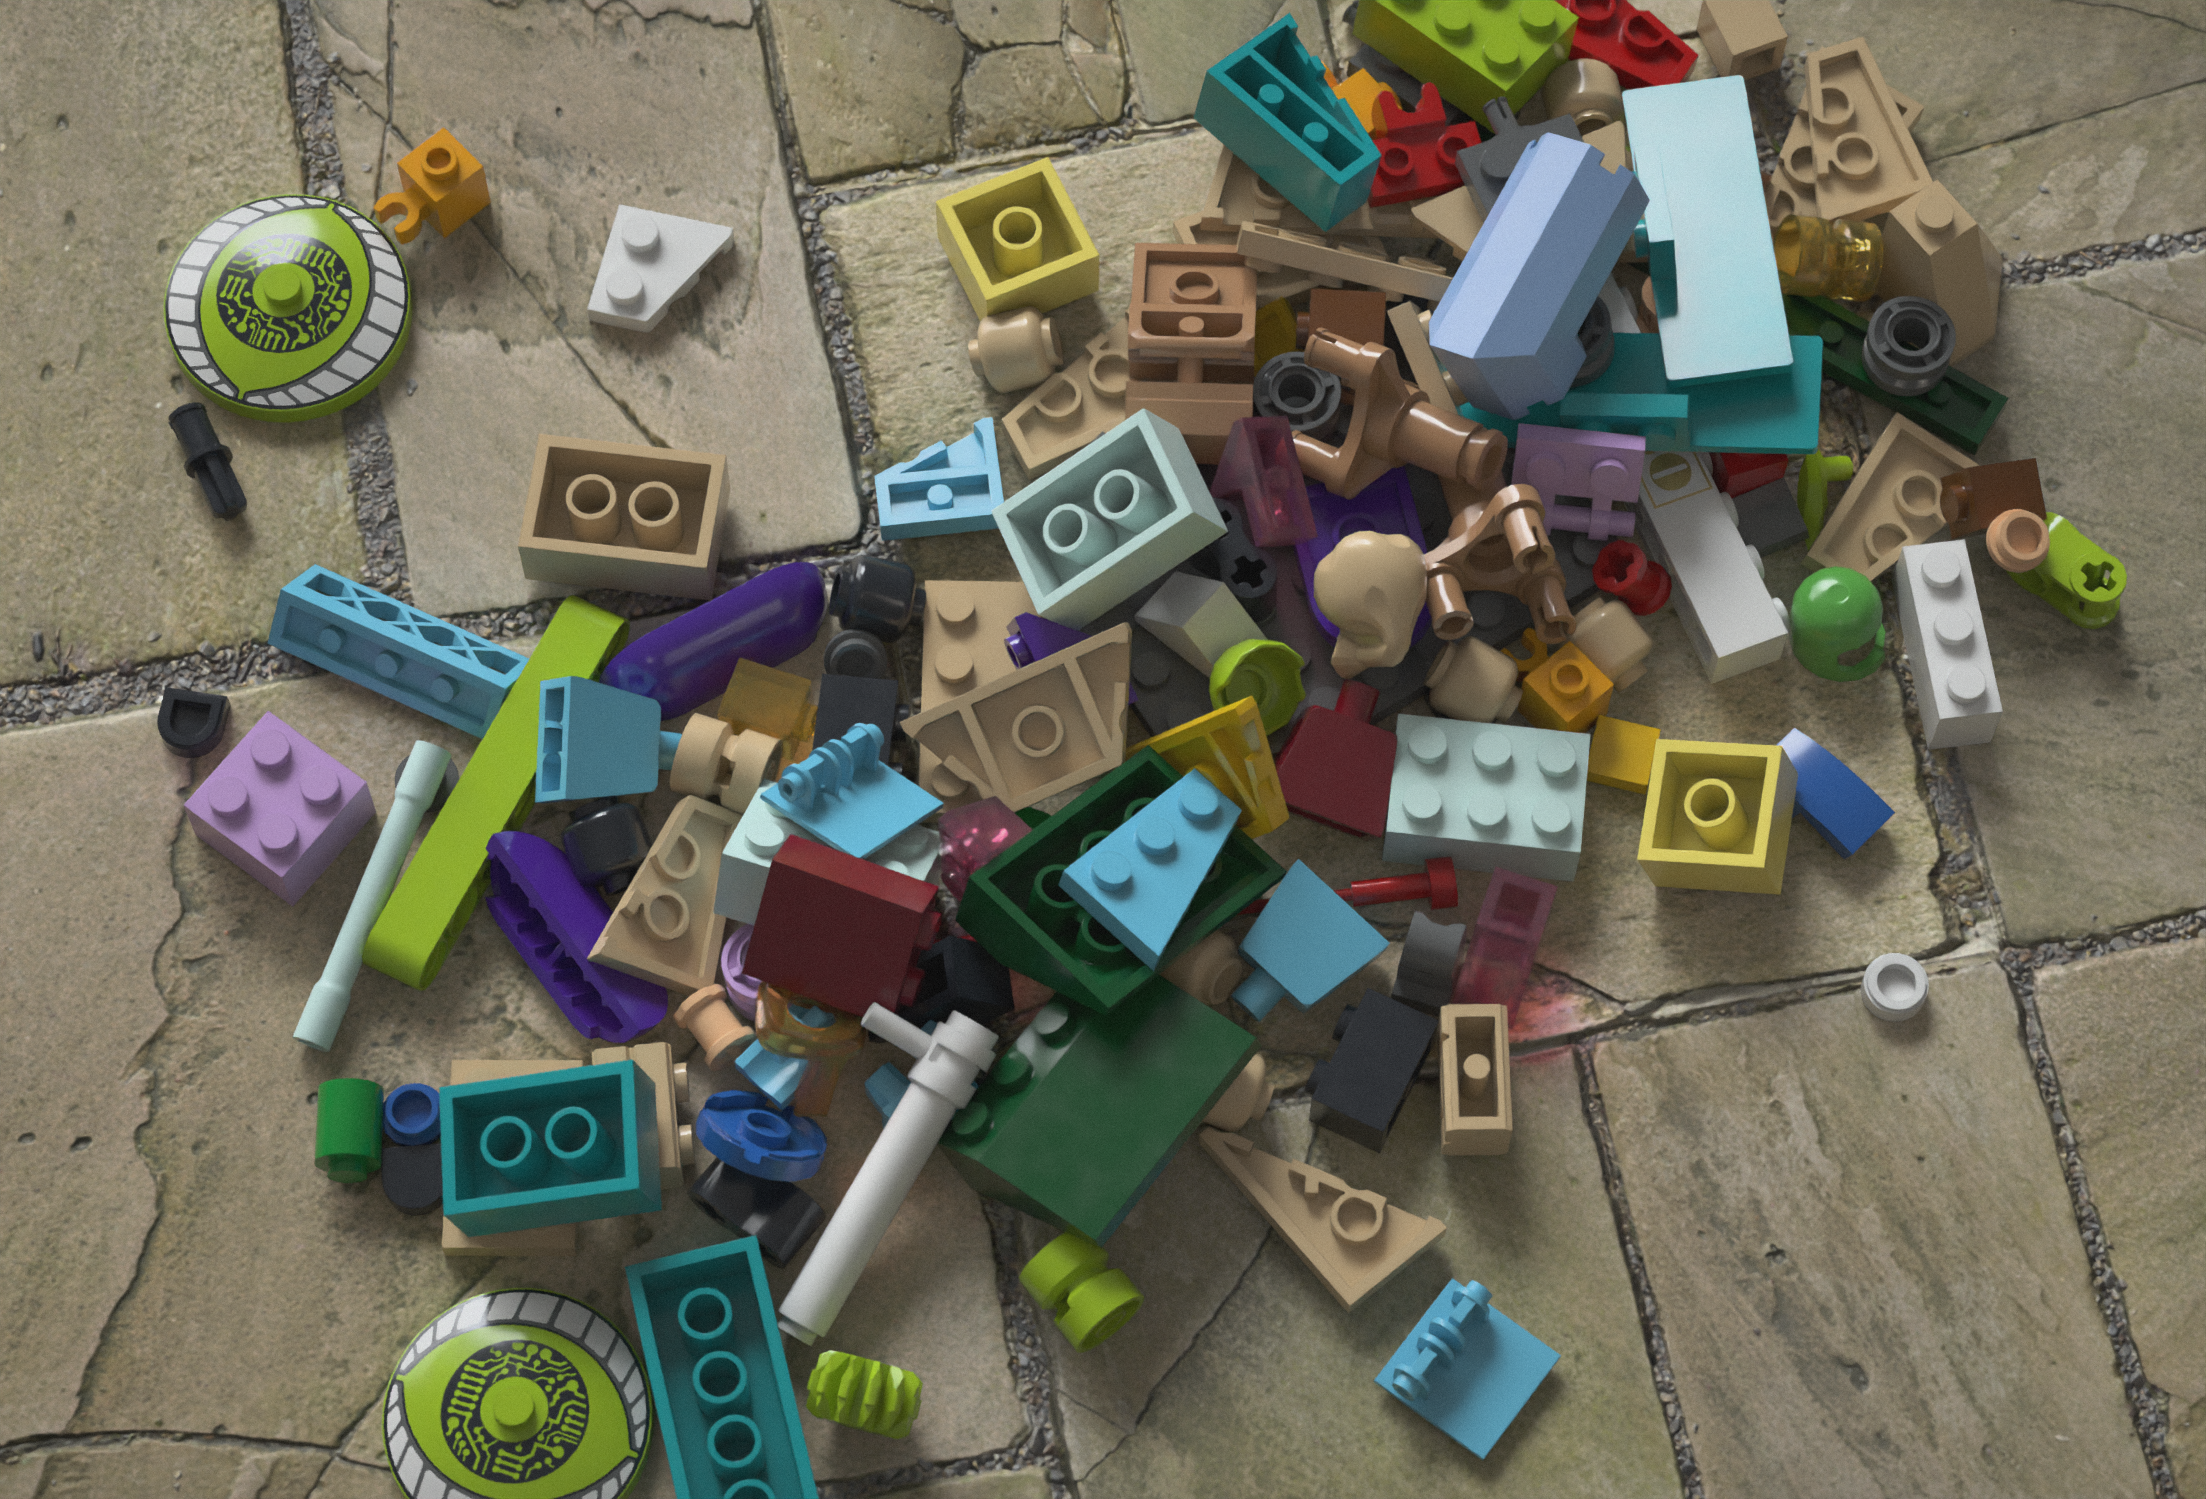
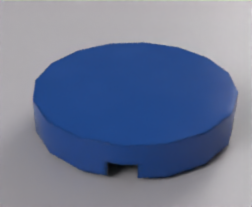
[696,1090,827,1182]

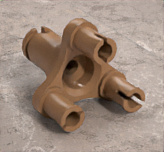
[1279,327,1508,500]
[1424,471,1577,644]

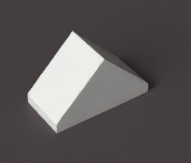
[1135,571,1268,679]

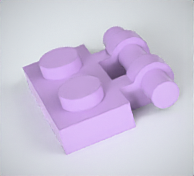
[1511,423,1646,541]

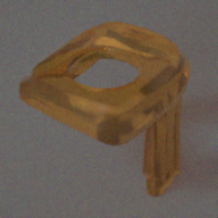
[755,981,866,1117]

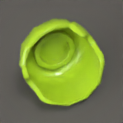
[1209,639,1306,736]

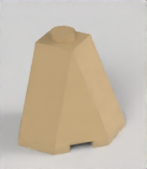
[1868,179,2003,367]

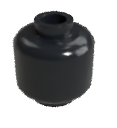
[829,555,926,643]
[561,796,653,896]

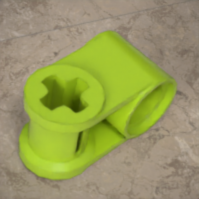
[2006,512,2127,629]

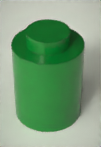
[314,1078,384,1183]

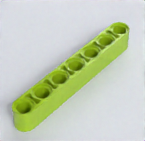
[362,595,630,991]

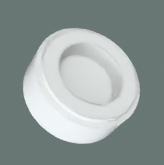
[1861,953,1929,1022]

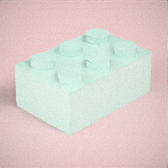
[991,408,1228,631]
[1382,714,1591,882]
[713,779,947,925]

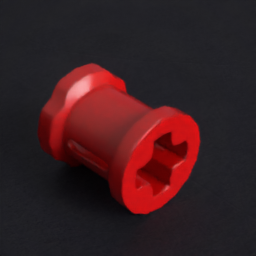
[1592,540,1672,616]

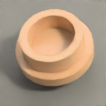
[1986,509,2050,573]

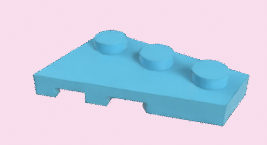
[1059,768,1242,971]

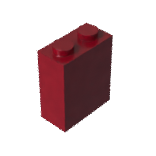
[741,834,942,1017]

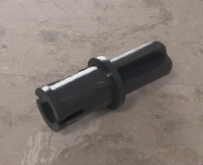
[168,402,247,521]

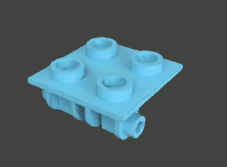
[760,723,944,860]
[1374,1278,1561,1461]

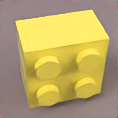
[936,157,1099,321]
[1637,739,1798,895]

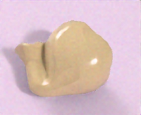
[1314,531,1427,679]

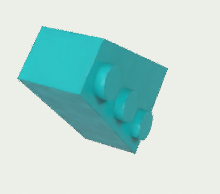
[1193,13,1382,232]

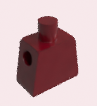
[1274,680,1398,842]

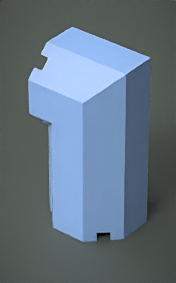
[1429,132,1650,420]

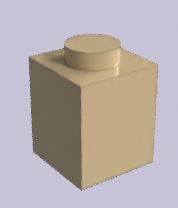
[1696,0,1788,80]

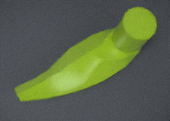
[1797,449,1853,550]

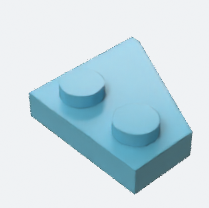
[875,417,1004,541]

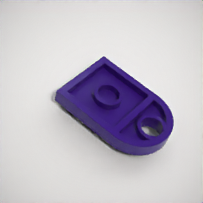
[1281,466,1432,649]

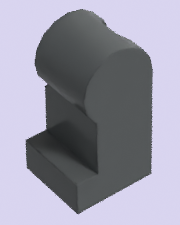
[1391,911,1467,1017]

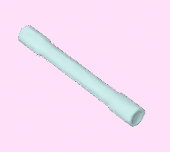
[292,740,452,1052]

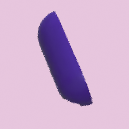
[598,562,828,721]
[485,831,668,1043]

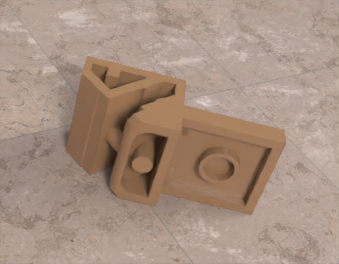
[1125,243,1258,465]

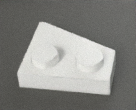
[587,204,734,333]

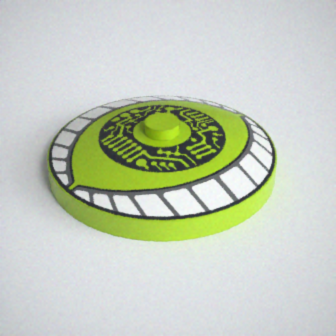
[164,194,413,422]
[382,1288,654,1499]

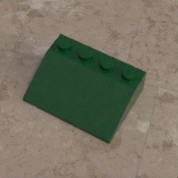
[955,745,1287,1015]
[937,975,1262,1248]

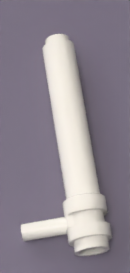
[778,1002,999,1346]

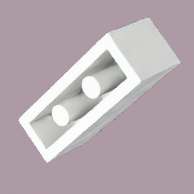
[1892,539,2003,750]

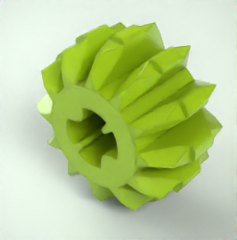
[805,1350,923,1439]

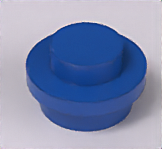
[383,1083,441,1147]

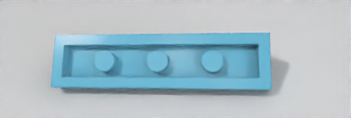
[267,564,529,739]

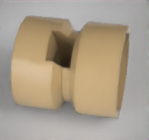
[670,713,783,814]

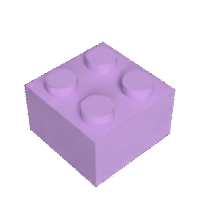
[183,711,376,906]

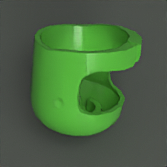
[1789,566,1886,682]

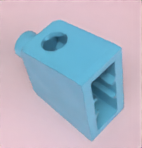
[535,676,682,803]
[1231,859,1390,1022]

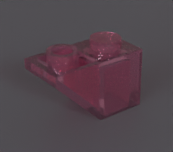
[938,796,1032,901]
[1452,867,1558,1030]

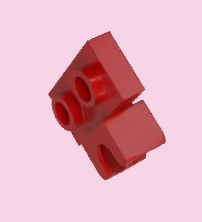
[1367,82,1481,208]

